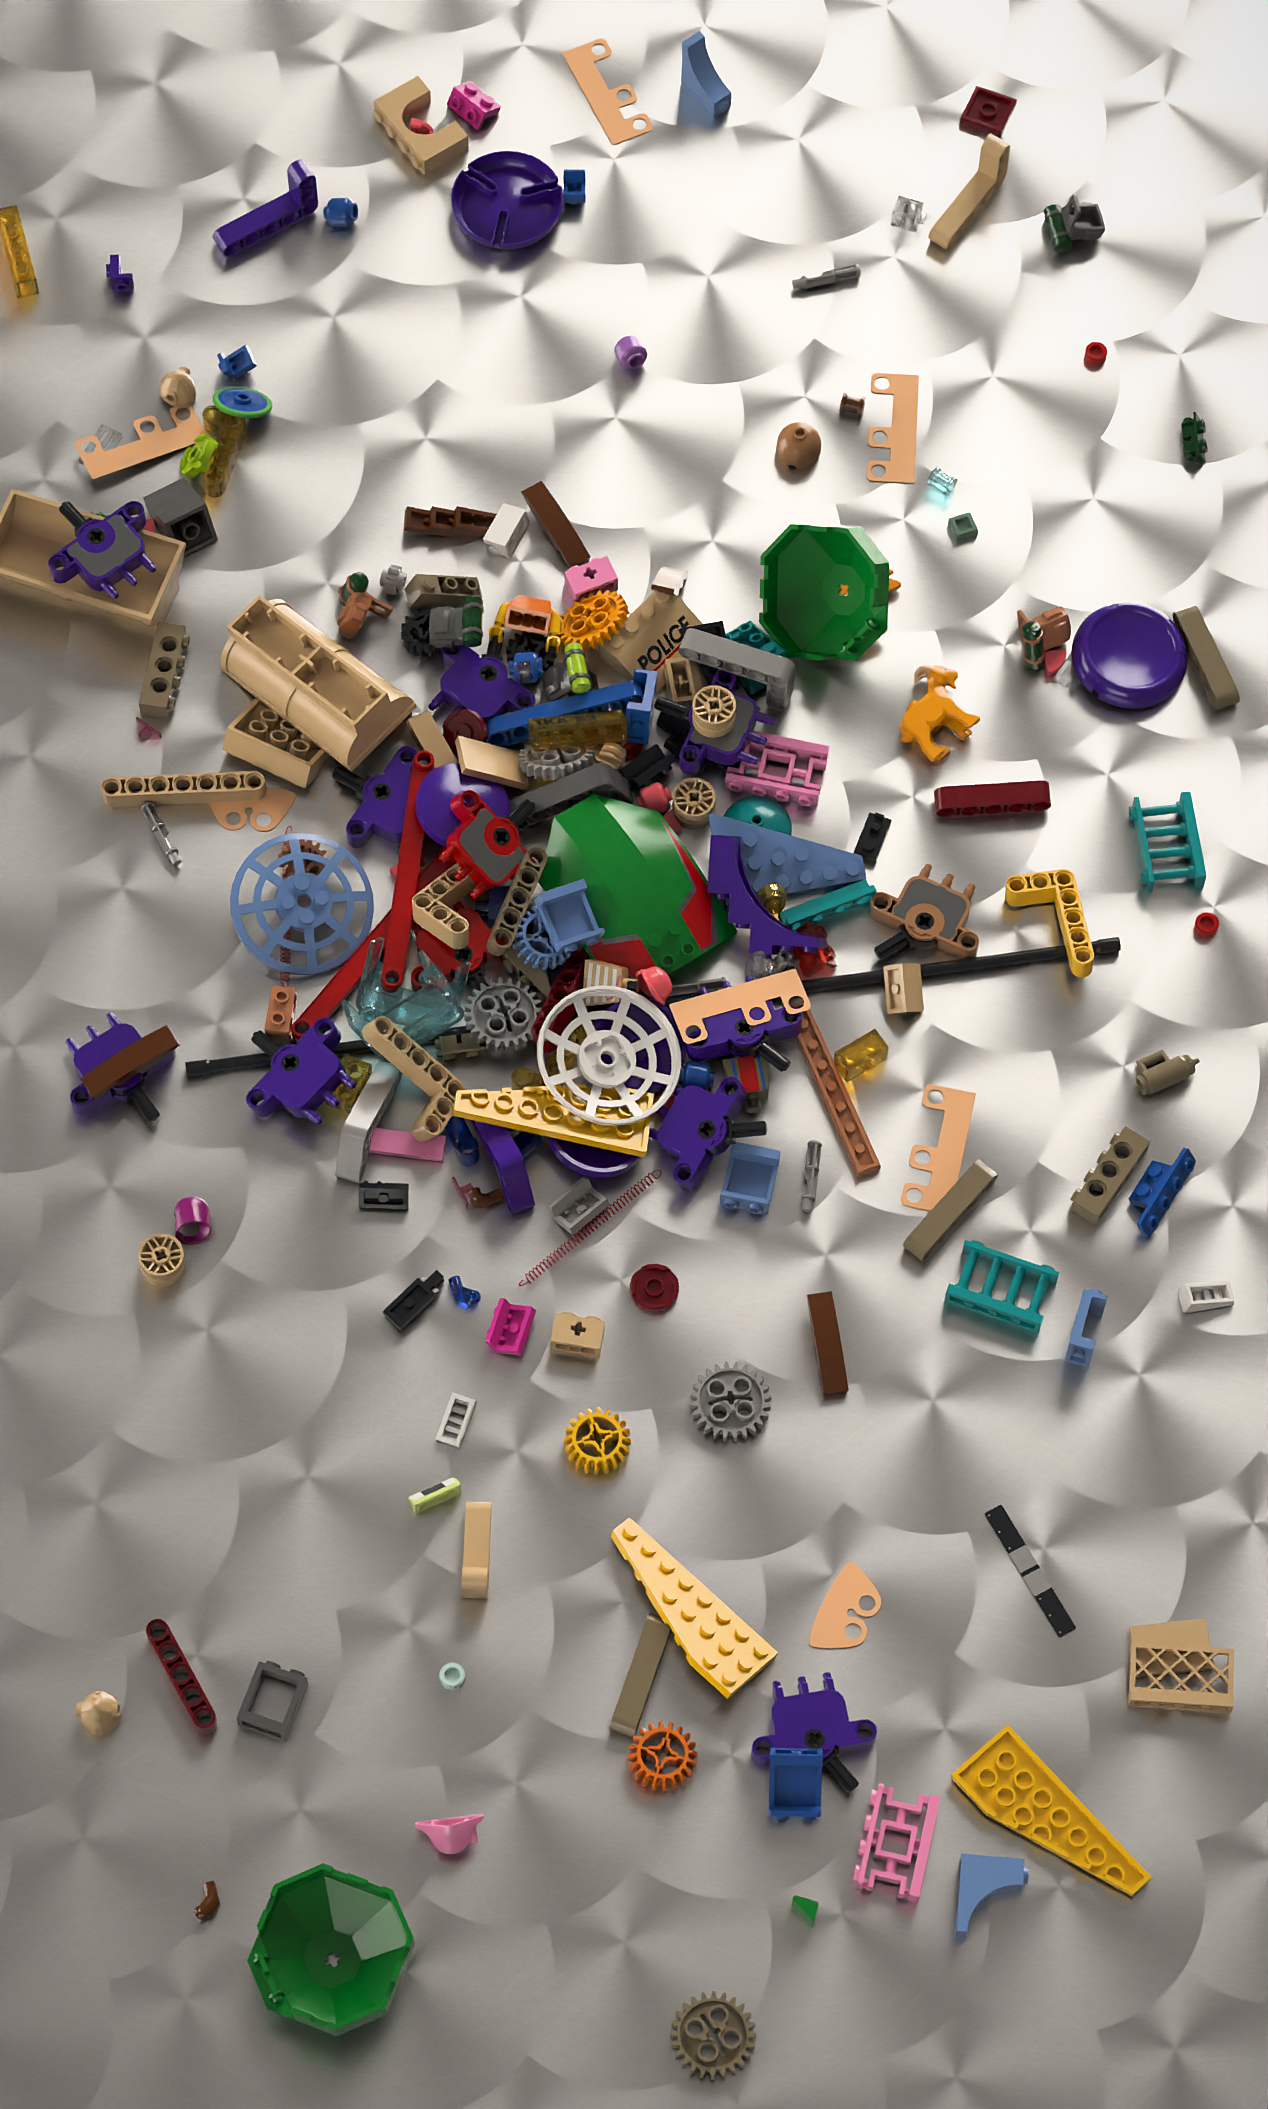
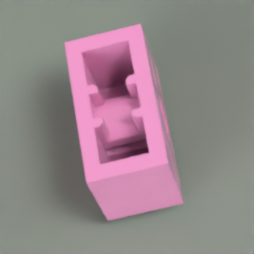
[564,556,618,603]

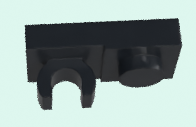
[854,812,892,863]
[359,1181,409,1209]

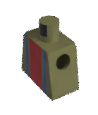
[722,1055,769,1113]

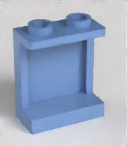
[535,879,605,954]
[720,1142,781,1214]
[1064,1289,1108,1367]

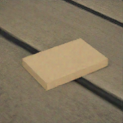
[455,736,529,790]
[1129,1618,1213,1678]

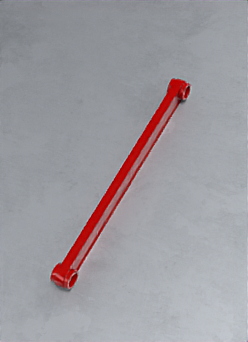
[381,750,435,993]
[291,846,457,1042]

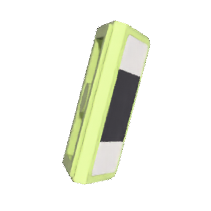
[409,1477,461,1514]

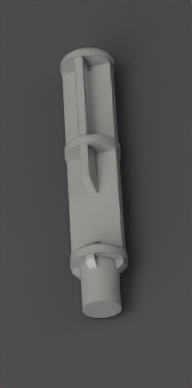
[792,264,861,289]
[141,802,182,866]
[667,977,727,999]
[801,1140,822,1213]

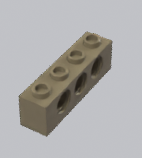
[139,622,190,719]
[1070,1126,1150,1226]

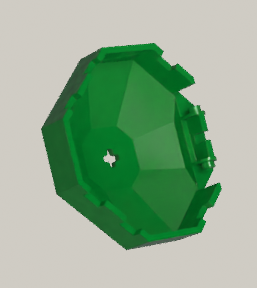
[759,523,890,661]
[247,1863,415,2036]

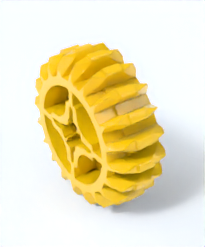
[563,1407,631,1475]

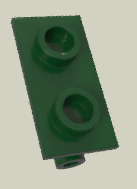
[1181,412,1208,462]

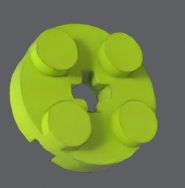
[180,433,218,478]

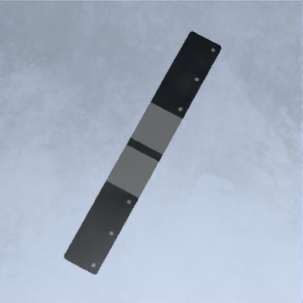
[985,1505,1076,1637]

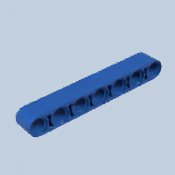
[485,680,644,747]

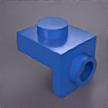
[563,169,586,204]
[217,345,257,380]

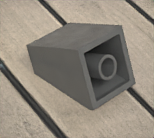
[143,478,218,556]

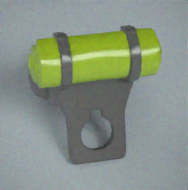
[543,643,599,702]

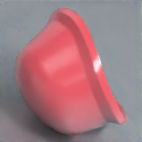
[636,966,672,1005]

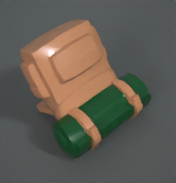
[337,572,394,639]
[1017,606,1071,670]

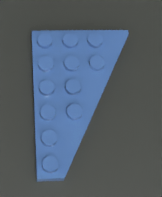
[708,813,867,906]

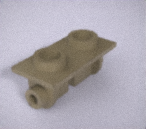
[435,1033,485,1061]

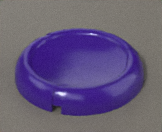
[451,151,563,250]
[1071,602,1188,708]

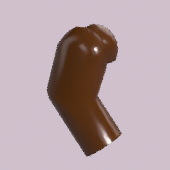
[468,1187,504,1207]
[194,1881,220,1920]

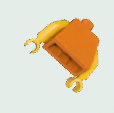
[489,595,561,654]

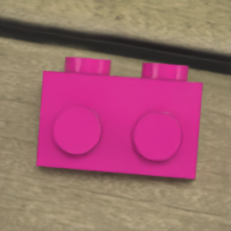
[447,81,501,129]
[486,1298,536,1356]

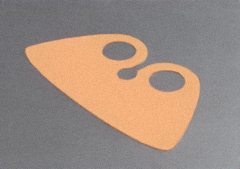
[207,786,296,832]
[809,1562,881,1648]

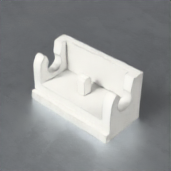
[483,503,530,559]

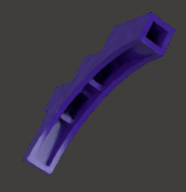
[707,835,826,959]

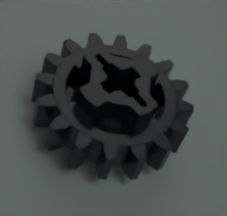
[401,607,440,657]
[506,631,557,677]

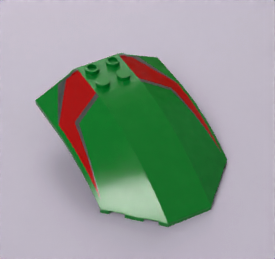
[538,794,737,991]

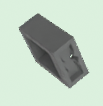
[237,1661,309,1742]

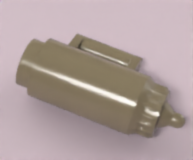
[1136,1050,1200,1095]

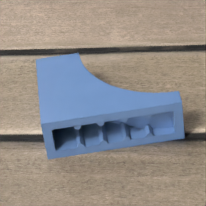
[681,31,732,116]
[955,1853,1029,1938]

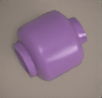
[614,335,648,370]

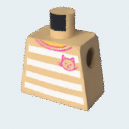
[583,959,640,1006]

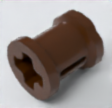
[839,392,866,417]

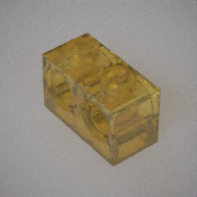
[325,1054,372,1114]

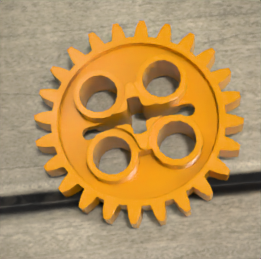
[558,590,630,651]

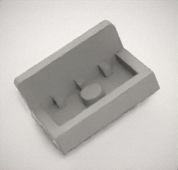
[549,1176,610,1235]

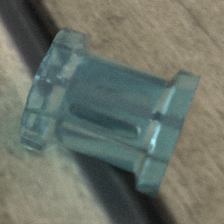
[927,466,957,496]

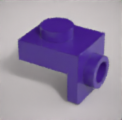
[106,254,134,291]

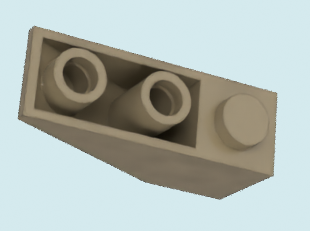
[404,574,483,610]
[503,937,551,1006]

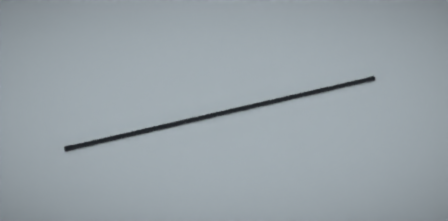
[185,937,1121,1077]

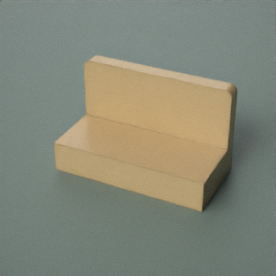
[883,963,924,1014]

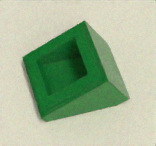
[792,1895,819,1927]

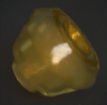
[756,884,787,915]

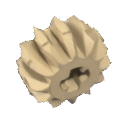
[595,741,627,773]

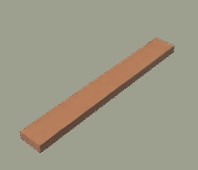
[783,1000,881,1177]

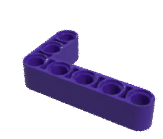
[212,159,318,256]
[469,1119,535,1214]

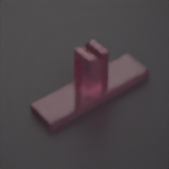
[136,717,162,740]
[451,1177,473,1207]

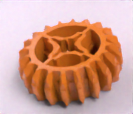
[628,1721,698,1792]

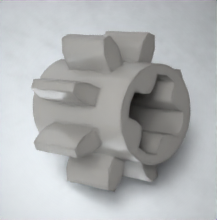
[380,564,407,595]
[770,951,800,975]

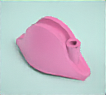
[415,1814,484,1854]

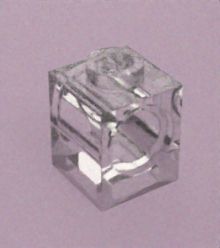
[891,195,927,233]

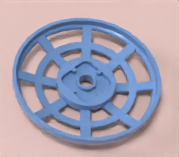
[230,833,374,975]

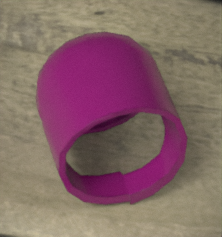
[174,1197,211,1244]

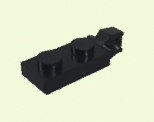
[383,1270,444,1330]

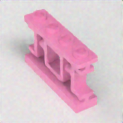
[725,731,830,806]
[853,1784,940,1903]

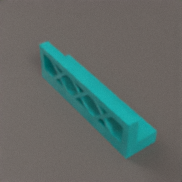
[778,879,877,932]

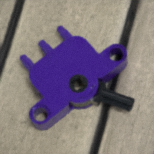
[428,631,535,722]
[687,975,802,1072]
[648,1076,767,1190]
[751,1672,877,1793]

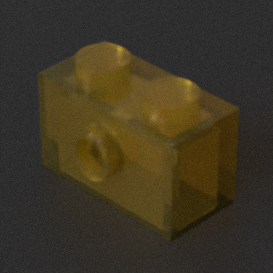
[834,1029,889,1082]

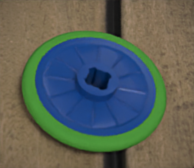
[213,387,272,418]

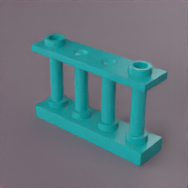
[1129,791,1207,893]
[944,1240,1059,1333]

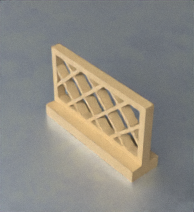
[1128,1642,1234,1713]

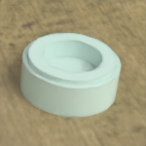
[439,1663,465,1690]

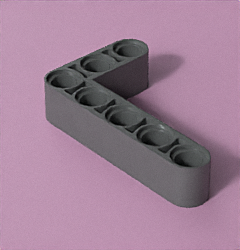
[509,763,634,829]

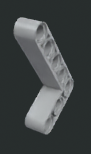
[678,628,795,711]
[335,1060,402,1183]

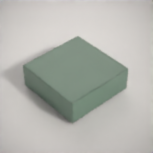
[948,512,978,541]

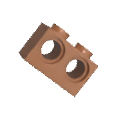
[264,986,298,1044]

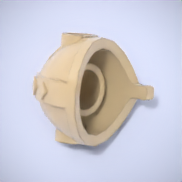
[159,366,197,408]
[76,1690,121,1736]

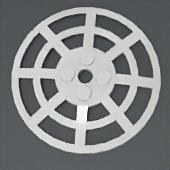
[537,985,681,1126]

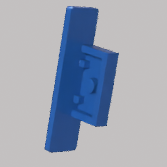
[1129,1147,1196,1238]

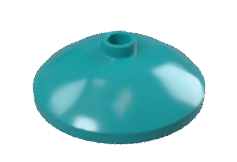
[723,796,792,835]

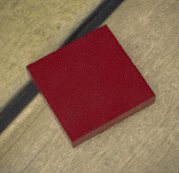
[959,85,1017,138]

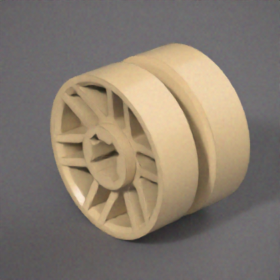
[692,685,736,738]
[672,778,716,830]
[138,1233,186,1287]

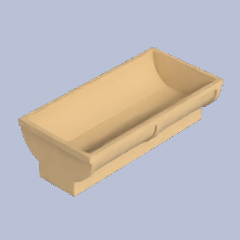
[0,489,186,627]
[220,595,417,772]

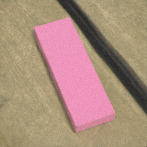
[369,1128,446,1162]

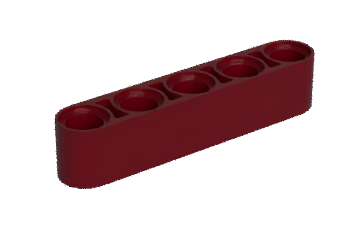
[934,780,1052,817]
[531,951,589,1053]
[146,1619,218,1736]

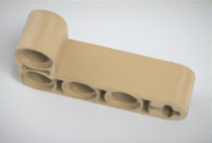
[461,1502,492,1598]

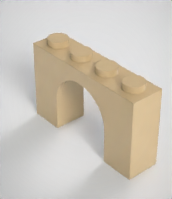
[373,75,469,174]

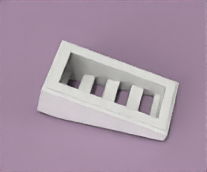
[1178,1280,1235,1313]
[435,1392,477,1448]

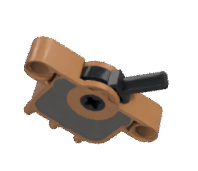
[869,864,979,960]

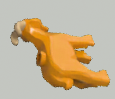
[899,665,980,762]

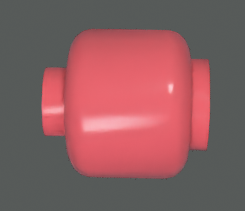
[636,782,672,814]

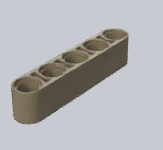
[1173,605,1240,710]
[486,846,548,956]
[903,1160,998,1261]
[609,1613,672,1737]

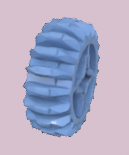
[512,906,571,971]

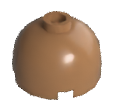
[776,422,822,469]

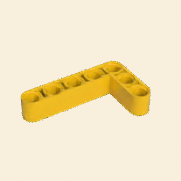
[1005,869,1094,978]

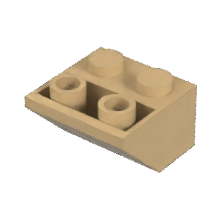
[663,657,709,706]

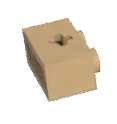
[550,1312,605,1358]

